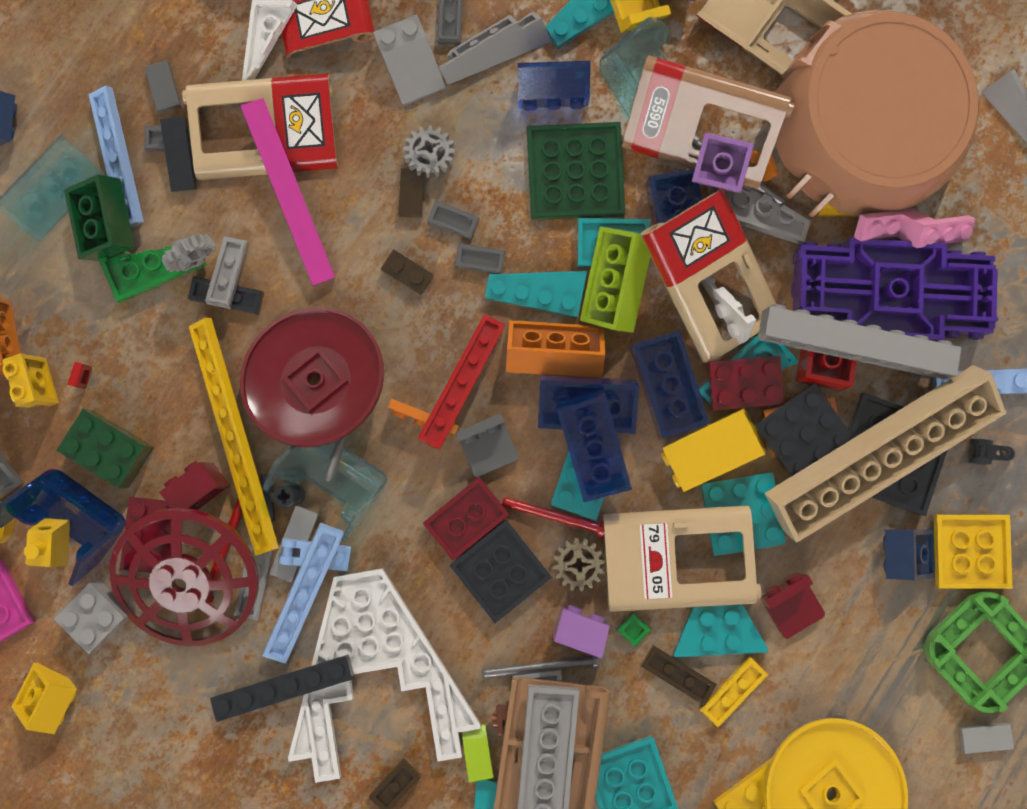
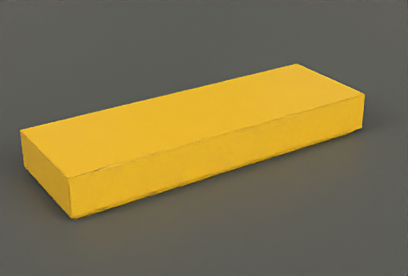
[699,656,768,728]

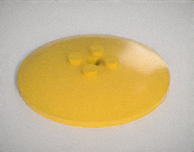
[764,718,908,809]

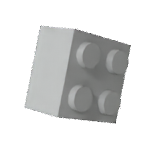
[54,580,129,654]

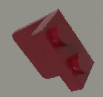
[760,572,825,639]

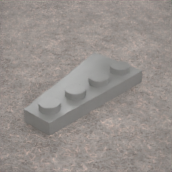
[725,185,810,245]

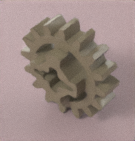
[552,538,605,592]

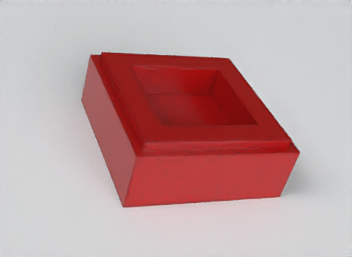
[67,362,92,389]

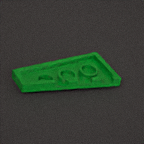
[99,246,207,303]

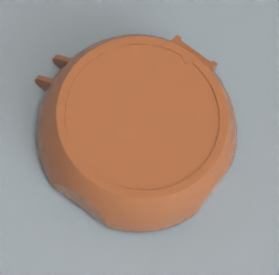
[775,10,979,218]

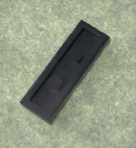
[160,116,197,192]
[188,276,264,315]

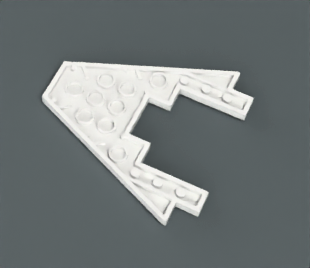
[288,568,481,783]

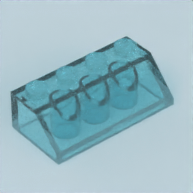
[0,134,105,241]

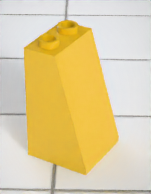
[661,408,766,492]

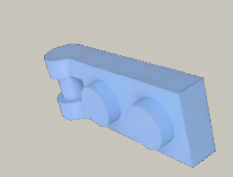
[279,538,351,571]

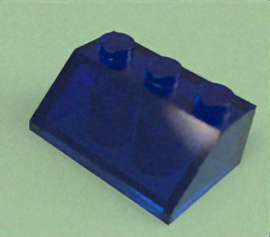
[517,61,591,111]

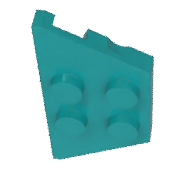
[673,604,768,657]

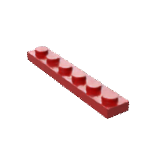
[418,314,506,451]

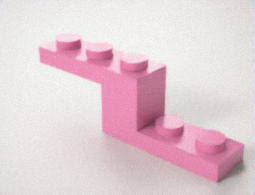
[854,208,976,248]

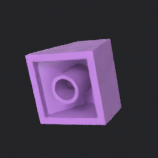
[692,132,754,193]
[552,605,610,659]

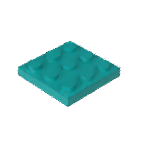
[700,472,786,556]
[596,735,678,809]

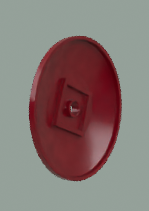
[240,307,384,447]

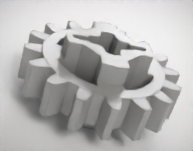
[403,125,455,178]
[162,234,215,272]

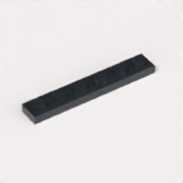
[210,654,355,722]

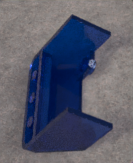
[0,469,126,587]

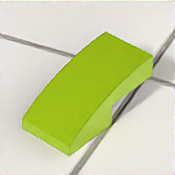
[462,724,494,782]

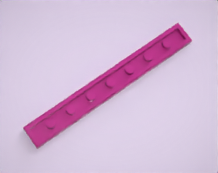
[240,98,335,287]

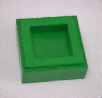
[616,612,651,647]

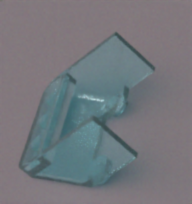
[262,442,388,543]

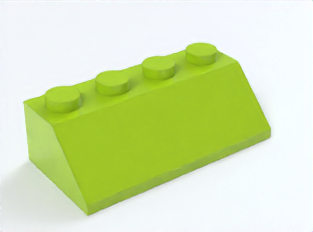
[580,226,651,333]

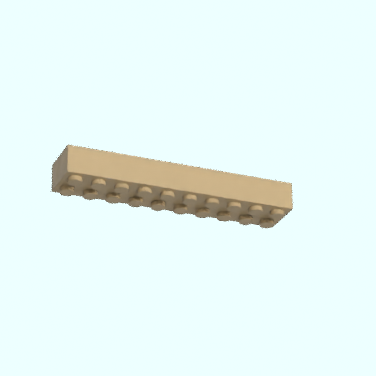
[765,365,1006,543]

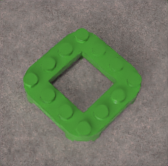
[922,590,1027,713]

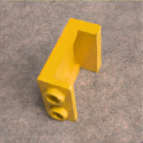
[610,0,671,33]

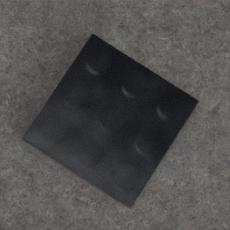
[754,383,854,477]
[450,520,552,623]

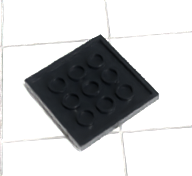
[849,393,948,516]

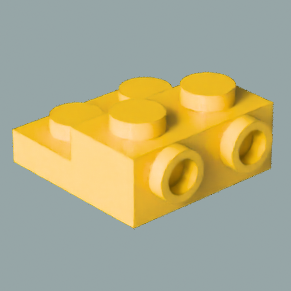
[2,353,59,408]

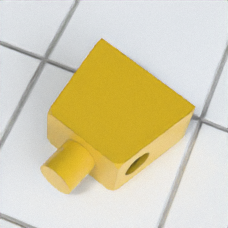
[24,518,70,567]

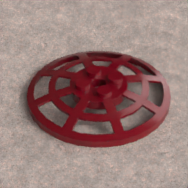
[109,508,259,646]

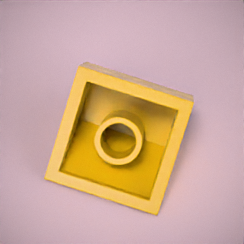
[11,662,77,734]

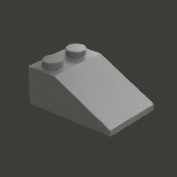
[373,14,446,106]

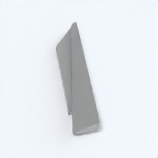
[439,11,551,84]
[982,69,1027,143]

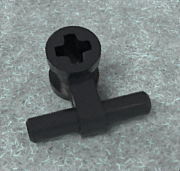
[968,439,1015,465]
[261,473,305,522]

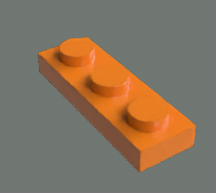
[388,398,460,438]

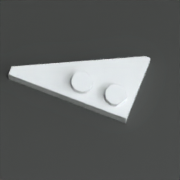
[242,0,297,80]
[701,275,756,344]

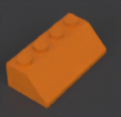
[506,320,605,378]

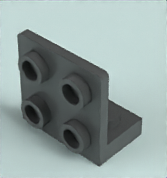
[455,413,519,477]

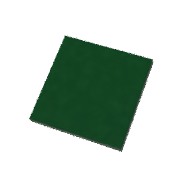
[527,122,626,220]

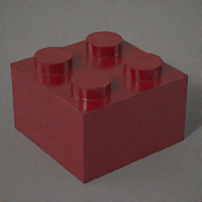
[159,461,230,510]

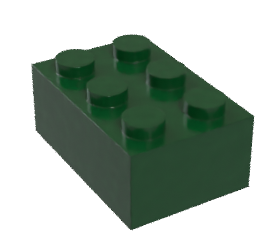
[64,174,135,261]
[56,408,154,488]

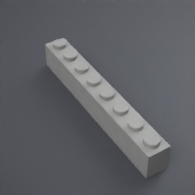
[758,304,961,380]

